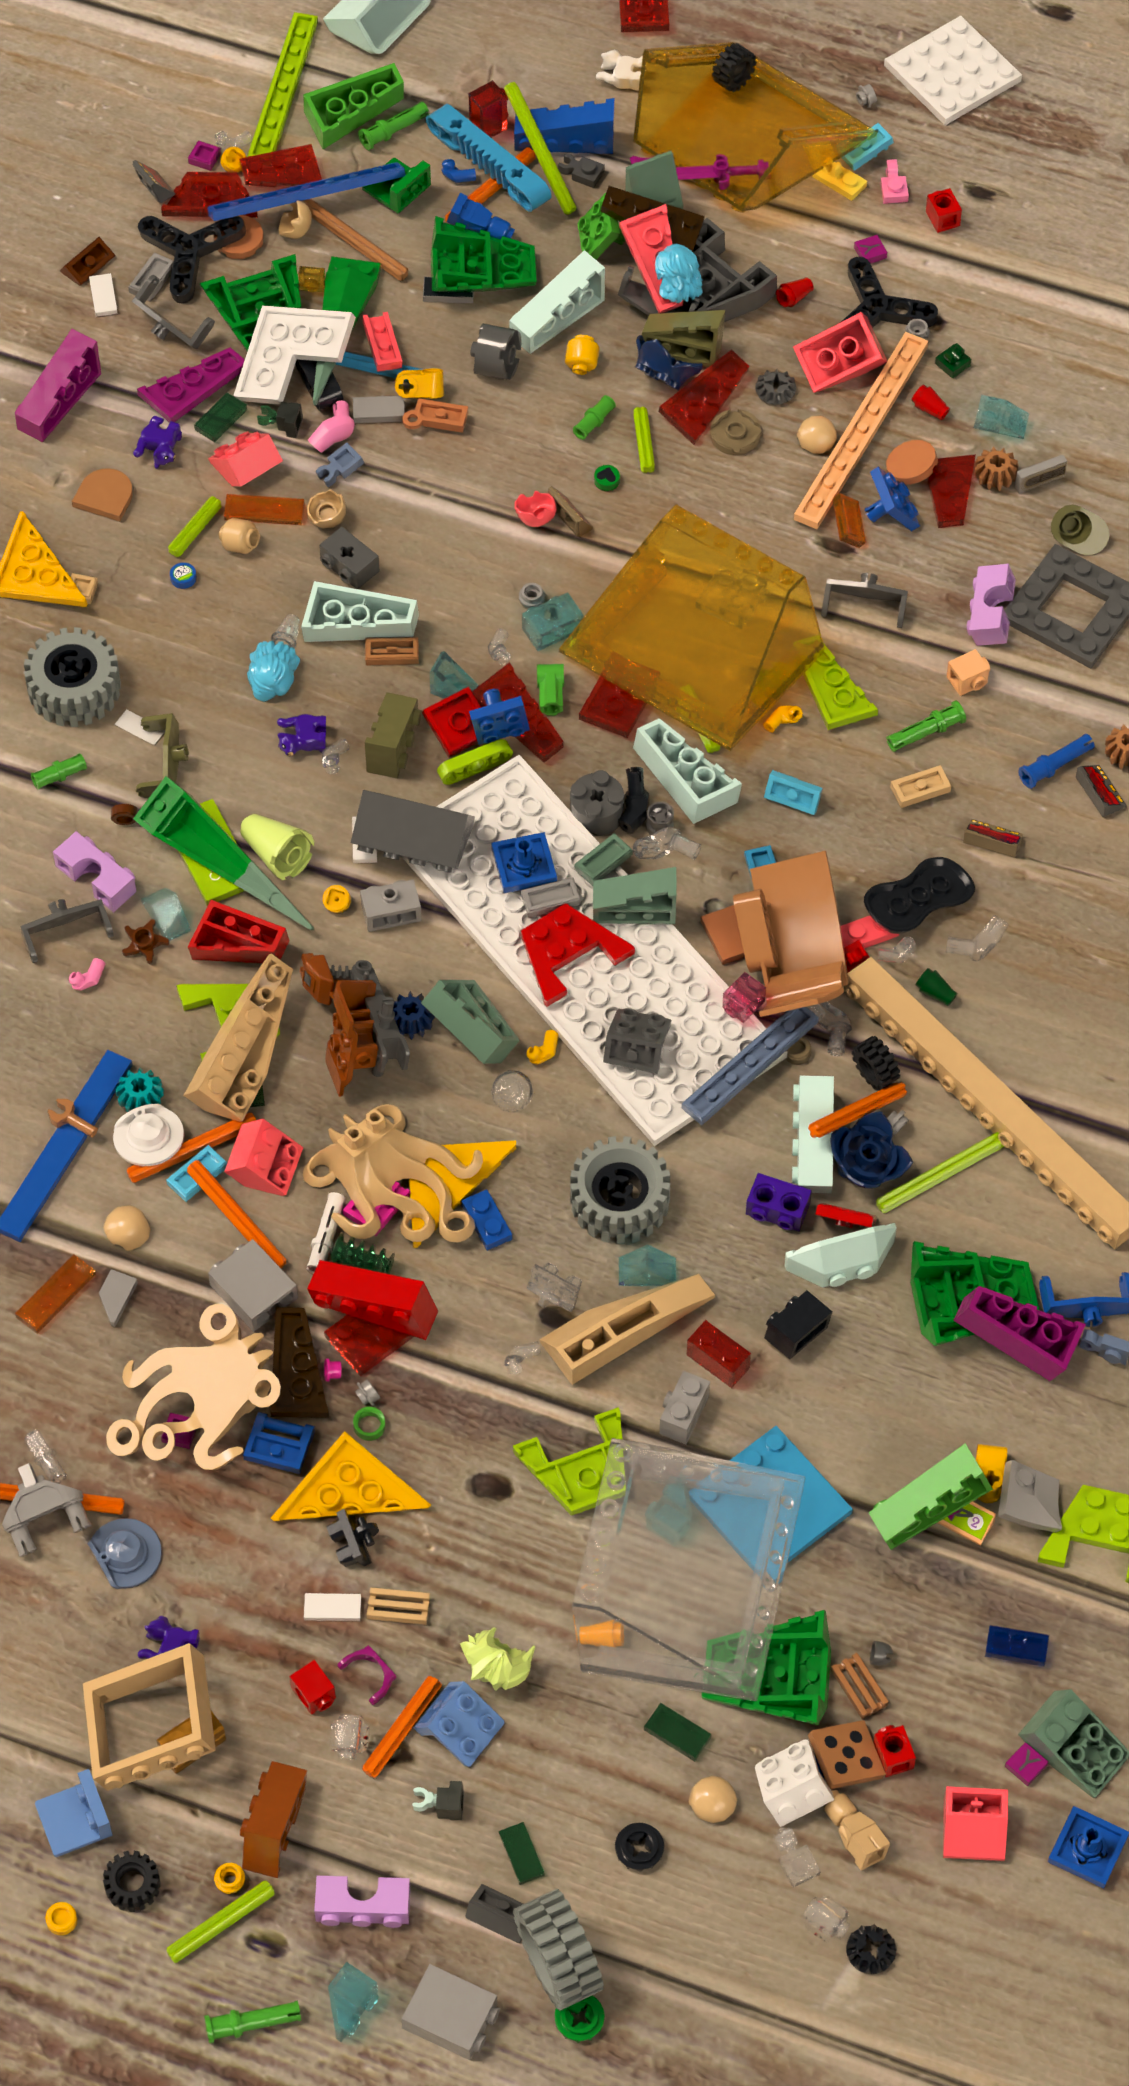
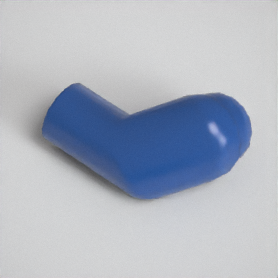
[441,159,476,183]

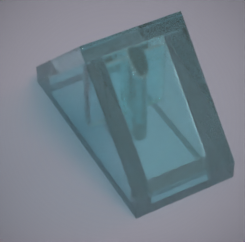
[429,651,479,699]
[141,888,191,941]
[619,1245,676,1286]

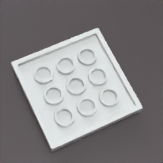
[884,16,1022,125]

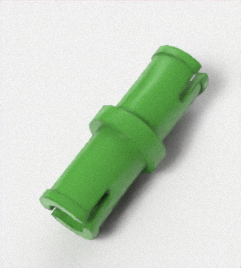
[573,395,616,440]
[31,753,87,789]

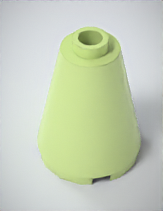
[240,814,314,880]

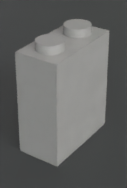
[208,1239,298,1332]
[402,1964,500,2060]

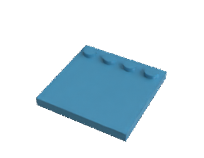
[686,1426,853,1582]

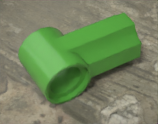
[537,664,564,716]

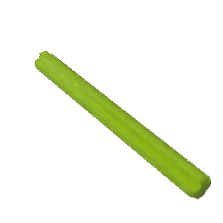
[504,82,577,215]
[876,1132,1004,1213]

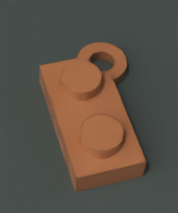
[402,398,468,433]

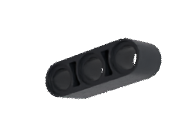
[295,359,344,411]

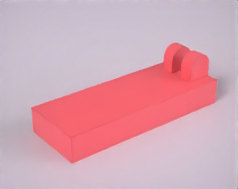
[363,312,402,372]

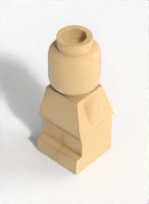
[824,1790,890,1870]

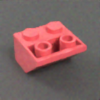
[208,431,283,487]
[224,1119,304,1196]
[943,1786,1008,1861]

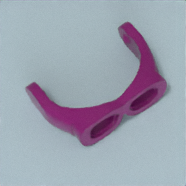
[337,1645,397,1705]

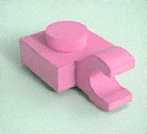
[880,159,909,204]

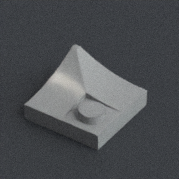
[998,1460,1062,1532]

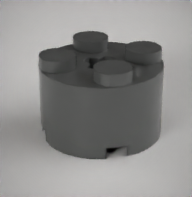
[470,323,522,380]
[570,770,624,836]

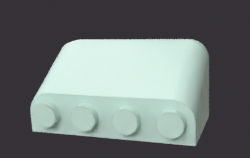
[323,0,431,54]

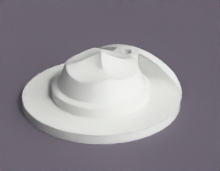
[113,1104,184,1166]

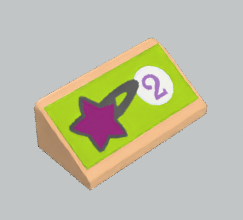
[937,1502,996,1546]

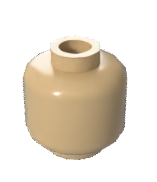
[219,518,260,554]

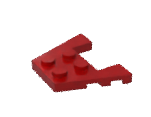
[521,903,635,1007]

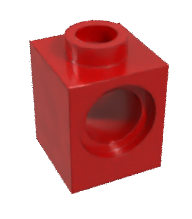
[926,188,962,233]
[289,1660,336,1715]
[873,1725,916,1778]

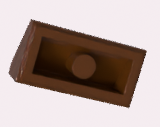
[60,237,116,286]

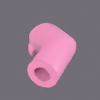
[69,958,106,991]

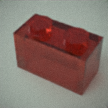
[468,80,509,138]
[687,1320,751,1388]

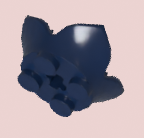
[635,335,703,391]
[830,1111,913,1189]

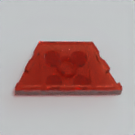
[161,172,258,218]

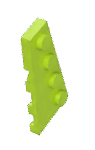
[791,634,878,730]

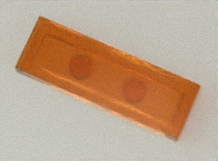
[224,494,305,525]
[15,1254,96,1334]

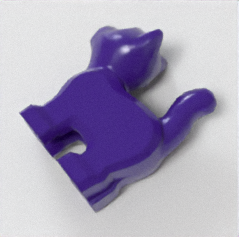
[133,416,182,469]
[277,714,326,756]
[138,1616,200,1659]

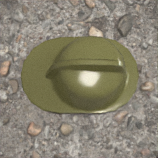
[1051,504,1109,555]

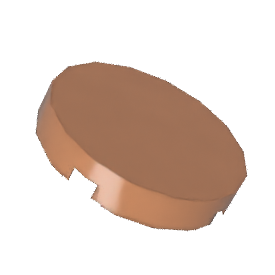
[213,215,264,259]
[886,440,938,485]

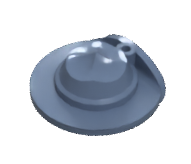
[88,1518,162,1589]

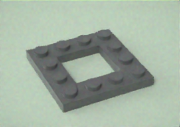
[1005,544,1129,669]

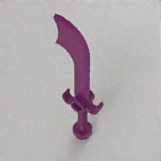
[630,154,769,190]

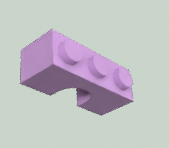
[967,564,1016,646]
[53,832,136,913]
[314,1876,410,1928]

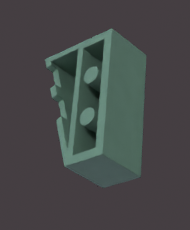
[593,867,677,924]
[421,980,520,1064]

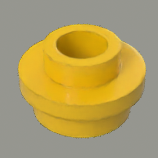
[214,1863,245,1894]

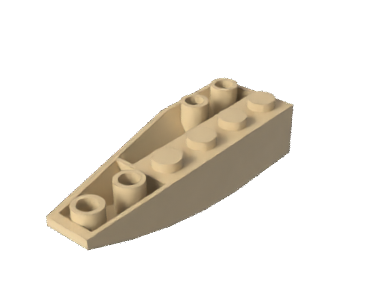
[183,954,293,1122]
[540,1274,715,1385]

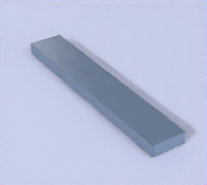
[681,1007,819,1126]

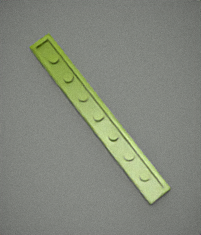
[247,12,318,167]

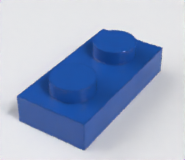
[462,1189,512,1251]

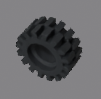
[712,43,757,92]
[852,1036,900,1091]
[103,1850,161,1912]

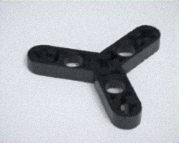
[138,216,246,303]
[840,257,938,328]

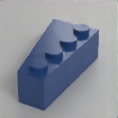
[514,98,615,154]

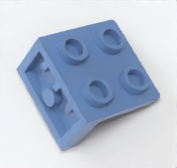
[413,1681,505,1767]
[35,1769,113,1857]

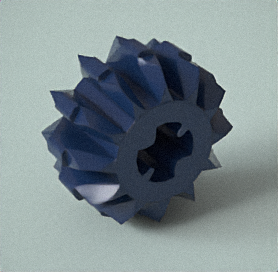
[393,991,435,1040]

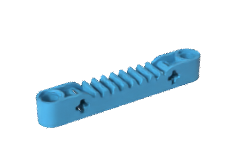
[426,104,552,212]

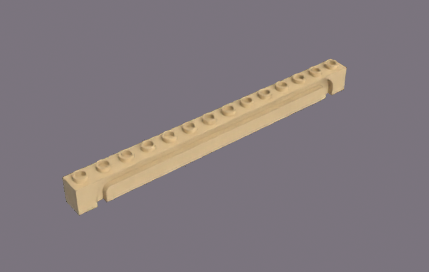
[844,957,1129,1249]

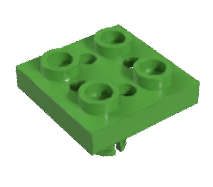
[577,193,626,260]

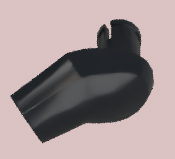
[618,767,649,834]

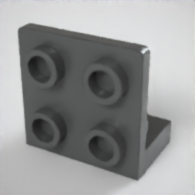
[603,1008,672,1074]

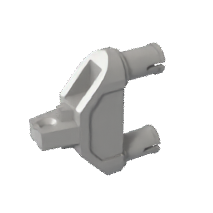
[2,1463,92,1557]

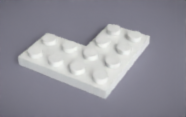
[234,306,356,404]

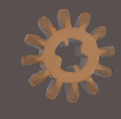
[974,446,1019,492]
[1105,724,1129,770]

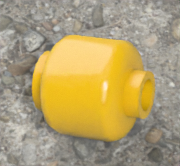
[565,335,600,375]

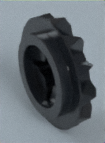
[615,1823,664,1872]
[846,1924,896,1974]

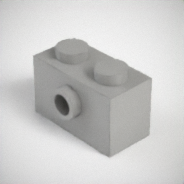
[360,879,422,932]
[659,1371,710,1445]

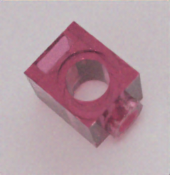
[722,972,766,1023]

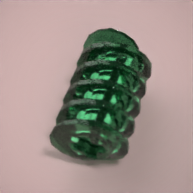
[331,1233,395,1274]

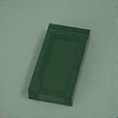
[194,392,247,443]
[644,1703,711,1762]

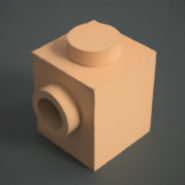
[946,649,990,696]

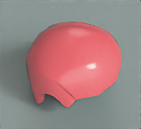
[514,491,557,527]

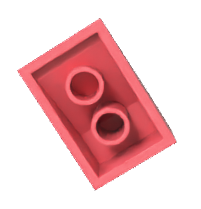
[793,312,887,393]

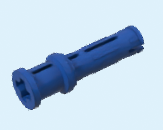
[1018,734,1095,789]

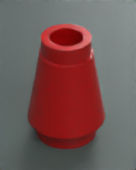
[776,277,814,307]
[911,384,950,420]

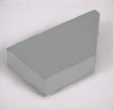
[99,1269,138,1327]

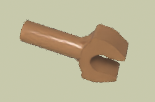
[48,1099,98,1138]

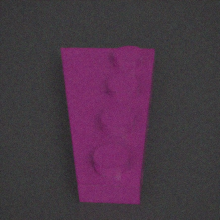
[137,347,245,423]

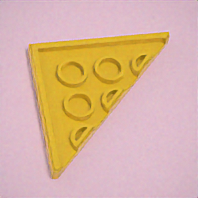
[0,511,88,607]
[409,1140,516,1248]
[271,1431,431,1521]

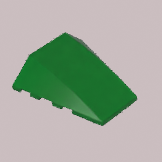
[431,216,537,292]
[200,254,301,352]
[910,1241,1039,1346]
[701,1610,831,1725]

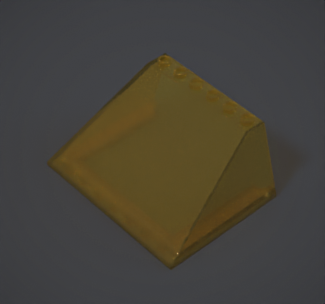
[633,42,878,213]
[559,504,825,751]

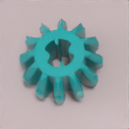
[116,1068,164,1112]

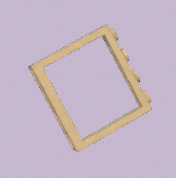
[83,1643,216,1791]

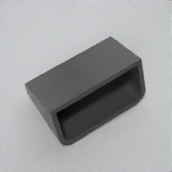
[350,790,475,873]

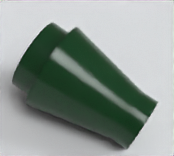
[915,968,958,1006]

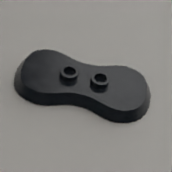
[864,857,975,934]

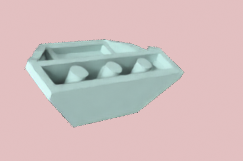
[785,1223,897,1288]

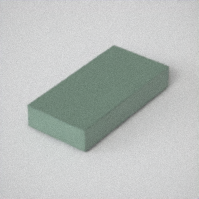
[574,833,633,886]

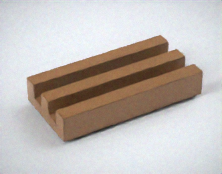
[365,637,419,665]
[831,1653,888,1719]

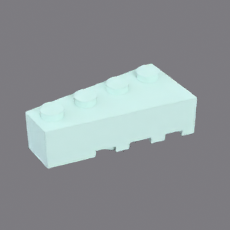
[509,250,605,354]
[301,581,419,642]
[633,718,742,824]

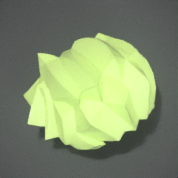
[460,1627,535,1691]

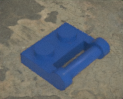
[243,1412,315,1474]

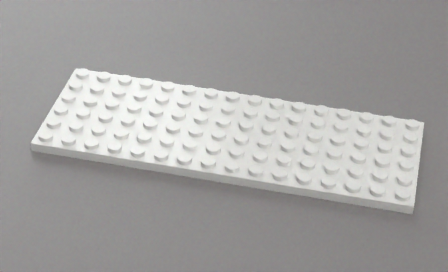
[400,755,788,1146]

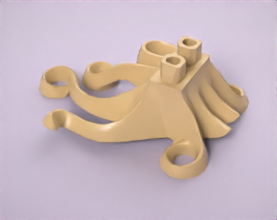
[303,1104,483,1242]
[106,1304,281,1470]

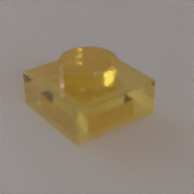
[298,266,326,292]

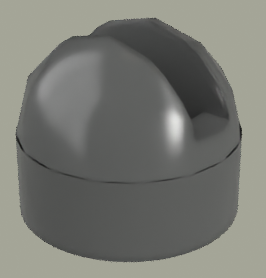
[870,1641,893,1666]

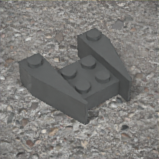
[688,218,777,322]

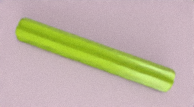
[166,1880,275,1963]

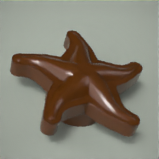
[122,919,169,964]

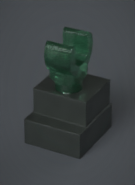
[257,402,303,438]

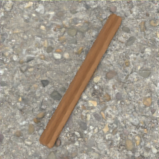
[294,199,408,281]

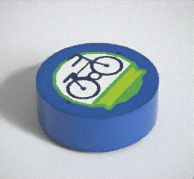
[170,562,197,589]

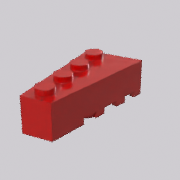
[307,1260,438,1340]

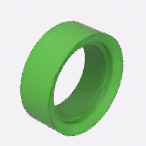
[353,1407,386,1441]

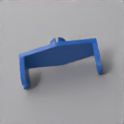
[1039,1272,1129,1327]

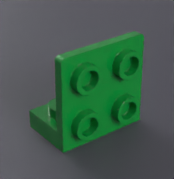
[362,158,431,214]

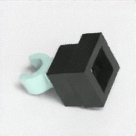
[412,1781,464,1820]

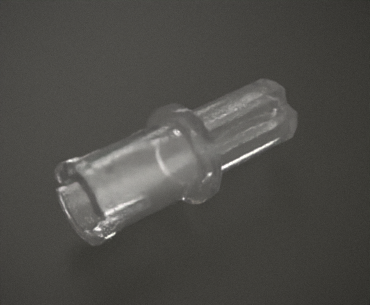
[25,1430,67,1484]

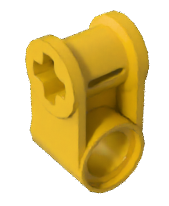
[395,368,444,399]
[976,1444,1007,1503]

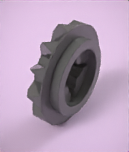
[755,369,796,405]

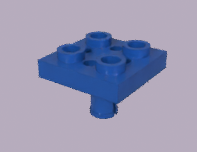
[865,466,920,531]
[469,689,530,745]
[491,832,557,893]
[1048,1806,1129,1889]

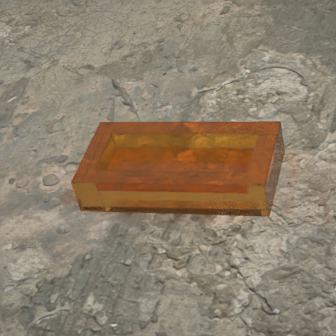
[832,493,866,548]

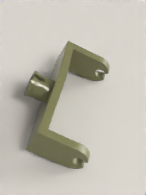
[136,713,189,798]

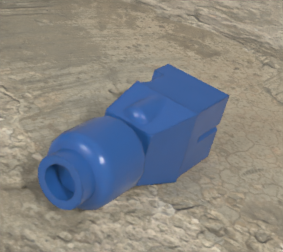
[447,193,515,239]

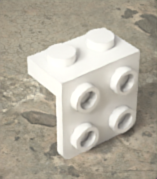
[755,1740,834,1827]

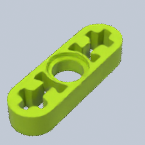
[437,739,513,785]

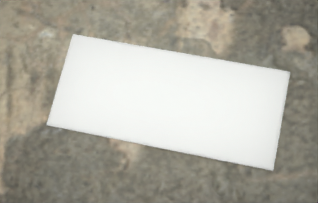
[114,709,165,745]

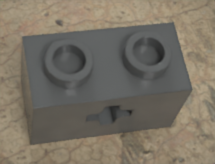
[319,527,380,589]

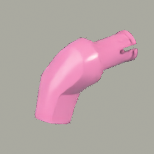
[308,401,355,453]

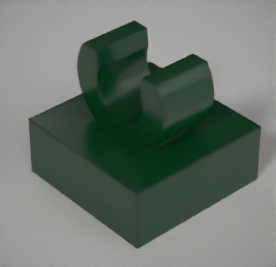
[935,343,972,379]

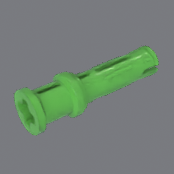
[358,102,429,150]
[886,700,966,752]
[204,2000,301,2044]

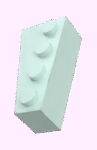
[792,1076,834,1193]

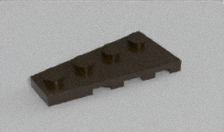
[601,186,705,252]
[270,1307,329,1418]

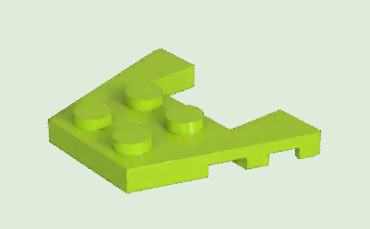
[176,984,280,1061]
[513,1407,626,1516]
[1038,1485,1129,1583]

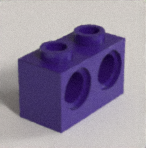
[746,1173,812,1232]

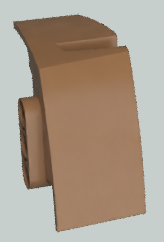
[733,851,849,1017]

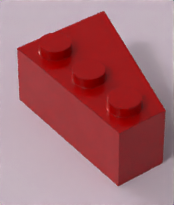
[188,900,290,964]

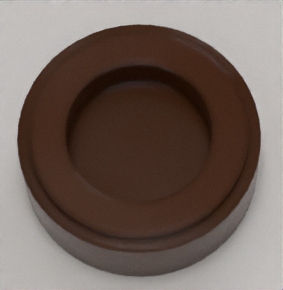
[111,804,138,825]

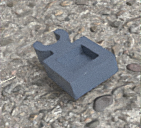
[316,443,364,487]
[1079,1329,1129,1365]

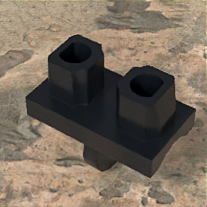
[327,1509,379,1567]

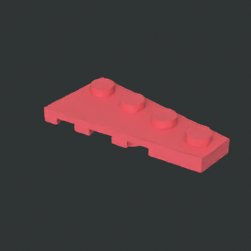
[619,204,683,313]

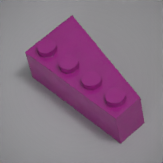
[15,329,102,442]
[953,1286,1086,1381]

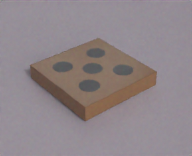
[808,1720,886,1789]

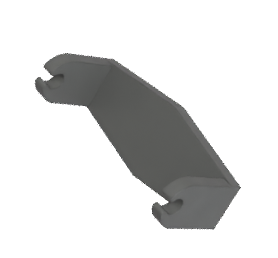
[618,266,700,316]
[132,275,215,349]
[821,573,908,628]
[20,899,114,963]

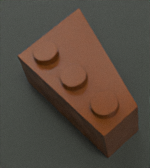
[240,1761,307,1878]

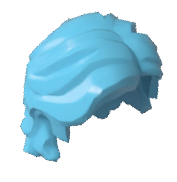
[655,244,703,303]
[247,641,300,701]

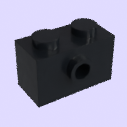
[764,1290,833,1359]

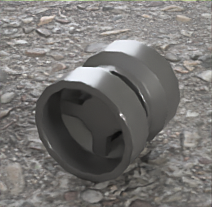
[647,802,674,839]

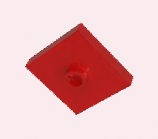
[422,686,481,757]
[815,1203,877,1228]

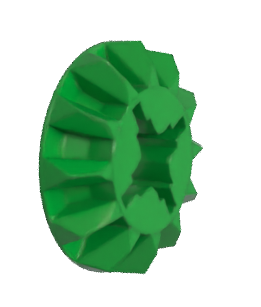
[554,1995,605,2043]

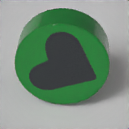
[594,465,620,491]

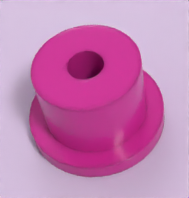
[324,1358,342,1382]

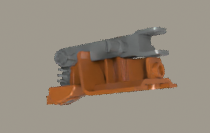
[300,953,410,1097]

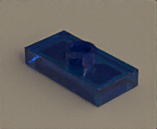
[985,1625,1049,1667]

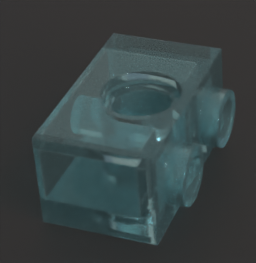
[522,592,584,651]

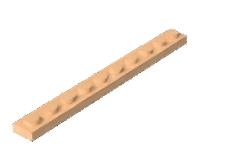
[794,332,929,529]

